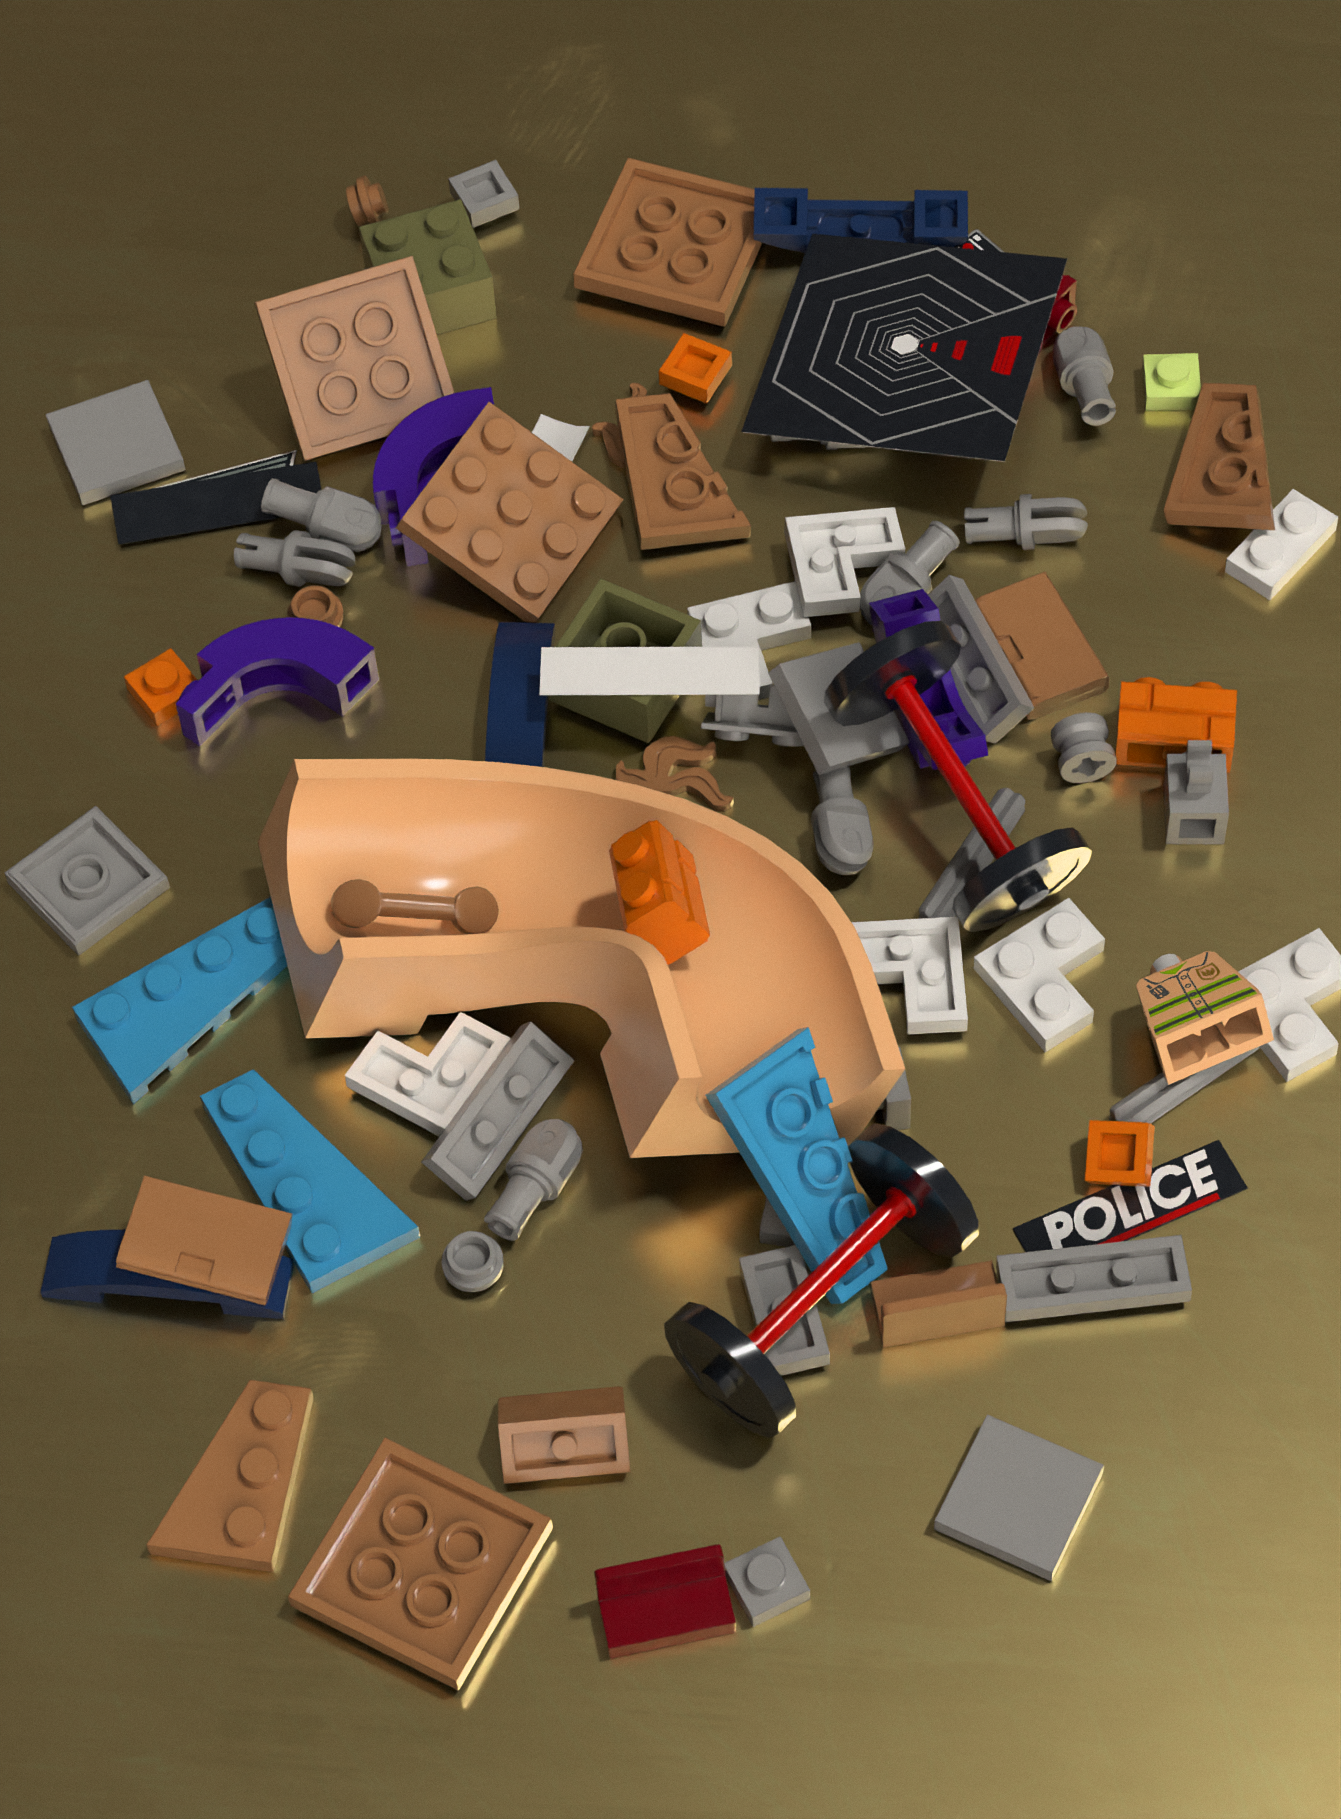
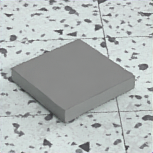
[46,380,186,506]
[768,642,910,775]
[4,806,170,956]
[934,1415,1104,1581]

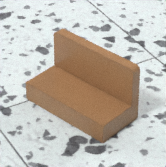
[870,1260,1007,1348]
[498,1386,630,1484]

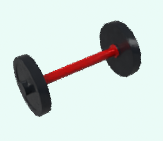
[824,621,1092,932]
[664,1124,979,1438]

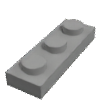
[928,575,1034,744]
[421,1022,575,1201]
[996,1235,1192,1322]

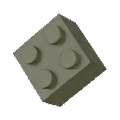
[359,199,497,335]
[549,578,702,743]

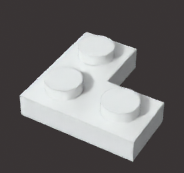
[784,507,905,617]
[687,581,811,700]
[974,898,1105,1052]
[851,917,968,1034]
[1238,928,1341,1082]
[344,1012,511,1136]

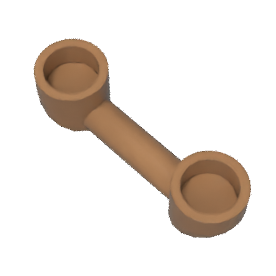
[331,879,499,934]

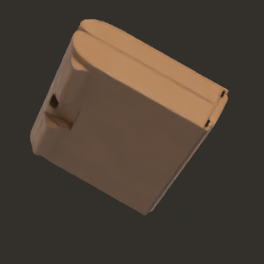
[975,572,1110,720]
[116,1176,292,1306]

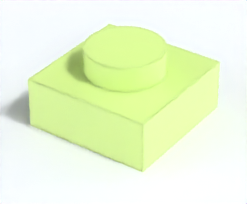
[1142,353,1201,411]

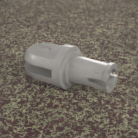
[1053,326,1116,426]
[261,478,382,552]
[964,494,1088,550]
[860,521,960,625]
[234,530,355,587]
[811,766,874,875]
[484,1119,583,1241]

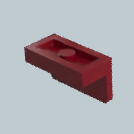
[594,1544,737,1659]

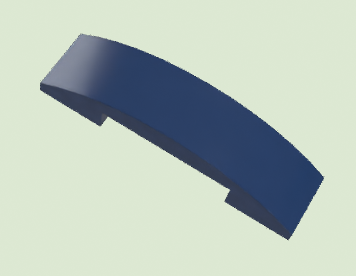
[754,188,968,253]
[485,622,556,767]
[41,1229,294,1320]

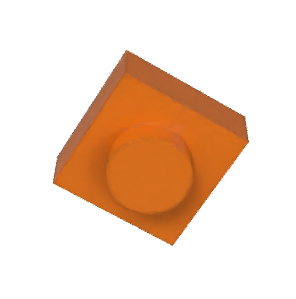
[659,333,732,403]
[124,648,197,726]
[1085,1120,1155,1187]

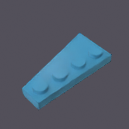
[72,897,287,1105]
[705,1027,888,1304]
[200,1069,420,1293]

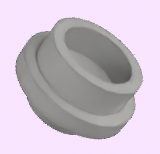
[442,1231,504,1292]

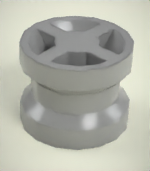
[1050,712,1117,783]

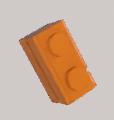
[1115,677,1237,773]
[609,820,710,965]

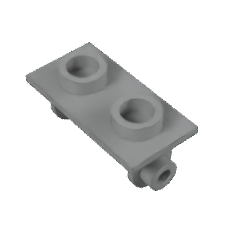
[701,685,804,746]

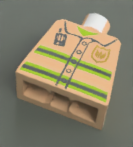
[1136,951,1274,1085]

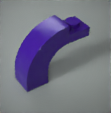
[373,387,494,566]
[869,589,988,770]
[176,617,379,746]

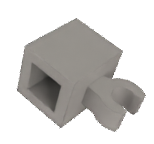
[1163,740,1229,844]

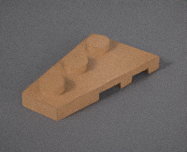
[1164,383,1275,530]
[615,393,751,550]
[147,1380,313,1572]

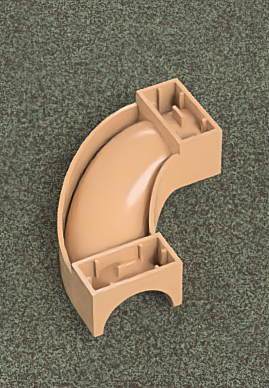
[258,759,905,1158]

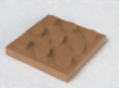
[573,158,762,327]
[254,256,454,462]
[396,402,624,623]
[288,1438,553,1691]

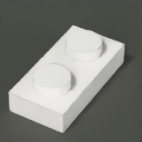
[1225,489,1338,600]

